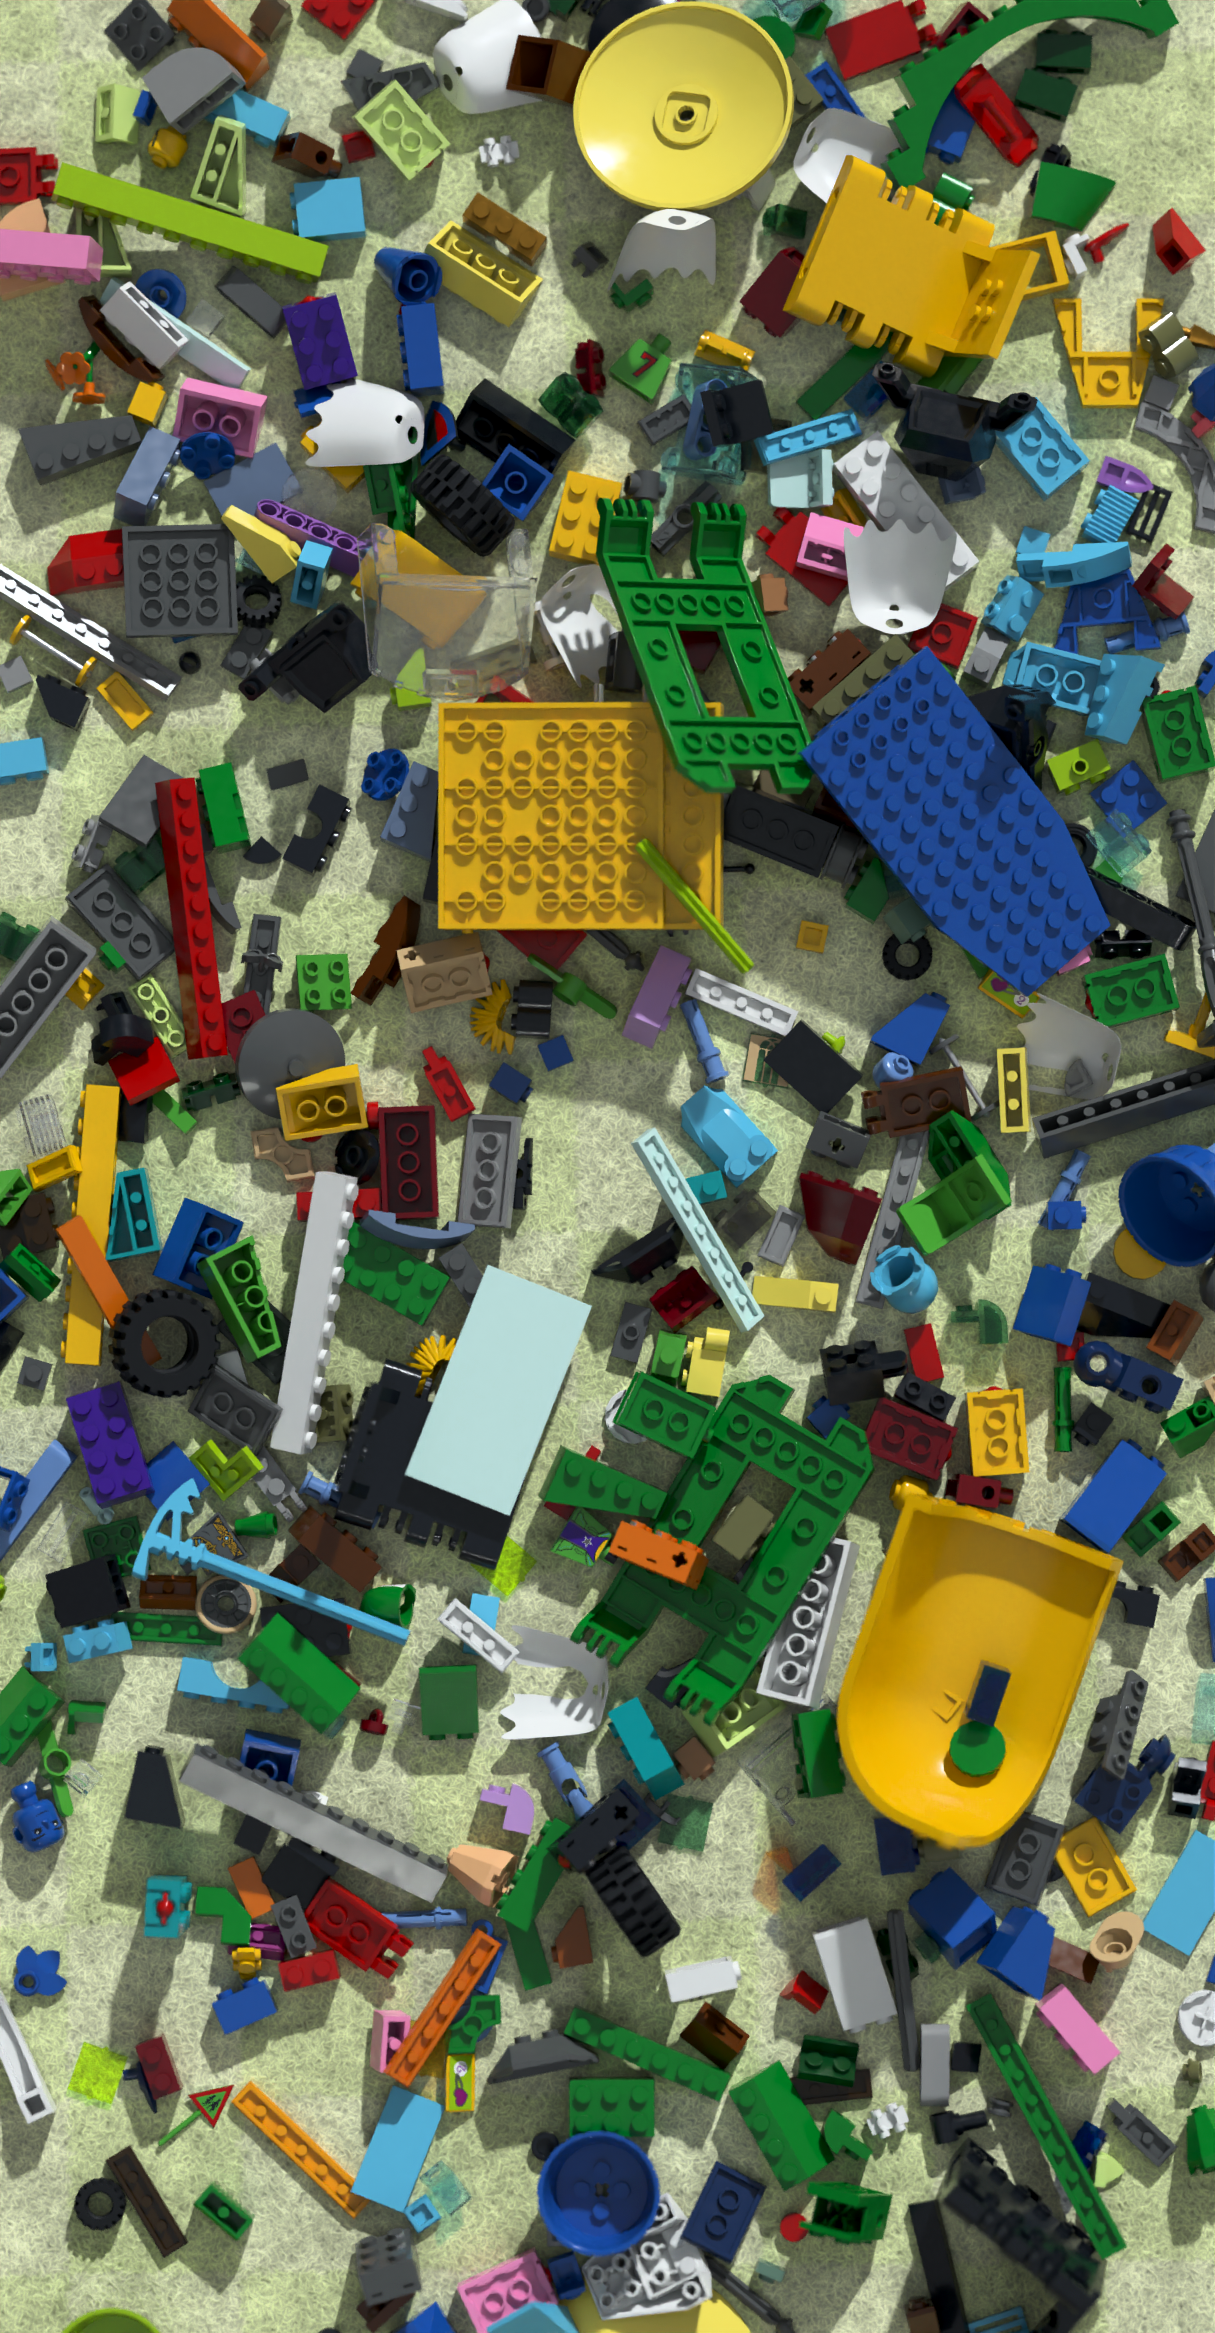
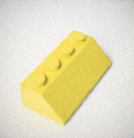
[424,221,543,327]

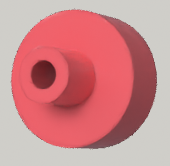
[1190,410,1215,439]

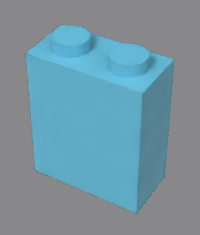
[289,177,366,242]

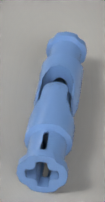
[536,1741,615,1839]

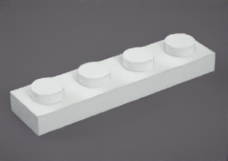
[685,968,798,1037]

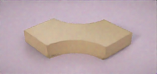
[250,1127,315,1182]

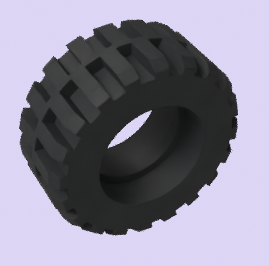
[410,454,515,557]
[108,1289,221,1398]
[585,1846,681,1957]

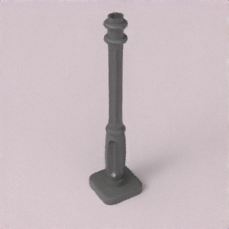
[1166,809,1215,1048]

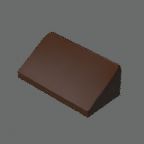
[1048,1937,1100,1984]

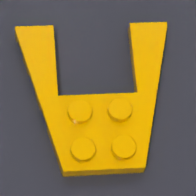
[1053,298,1164,408]

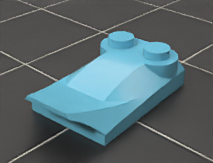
[1002,642,1102,716]
[680,1085,778,1188]

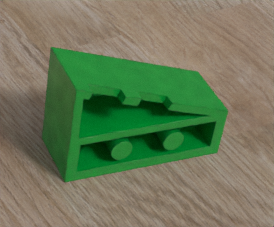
[195,762,252,854]
[791,1709,846,1798]

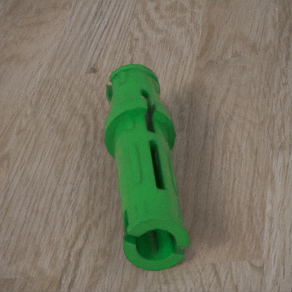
[1052,1367,1074,1452]

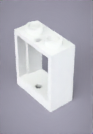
[665,1956,742,2003]

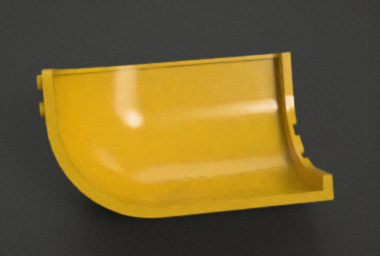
[837,1493,1124,1850]

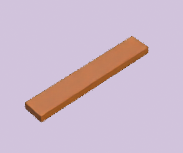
[55,1215,162,1366]
[383,1928,502,2088]

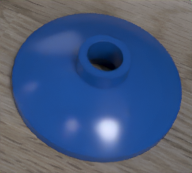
[135,269,186,318]

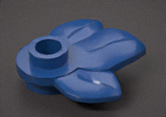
[14,1946,67,1996]

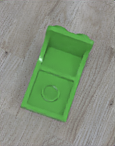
[896,1154,1012,1256]

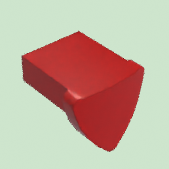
[779,1970,829,2015]

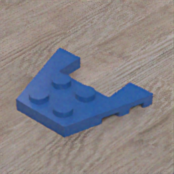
[1054,568,1162,655]

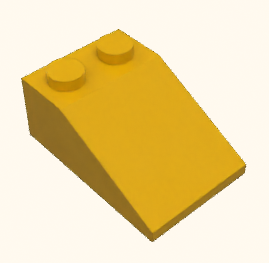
[276,1064,368,1141]

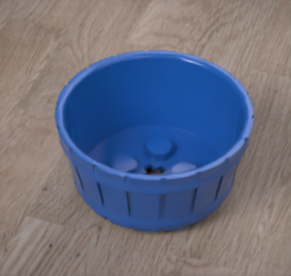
[1118,1145,1215,1267]
[537,2131,660,2256]

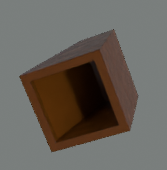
[506,35,592,108]

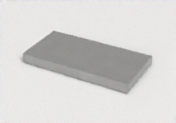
[457,1114,522,1229]

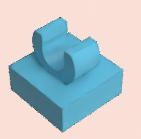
[25,1643,57,1671]

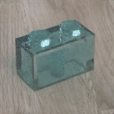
[1085,809,1152,878]

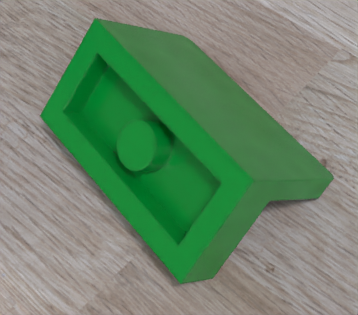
[0,1243,61,1302]

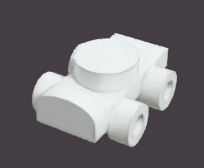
[479,135,520,168]
[866,2102,909,2139]

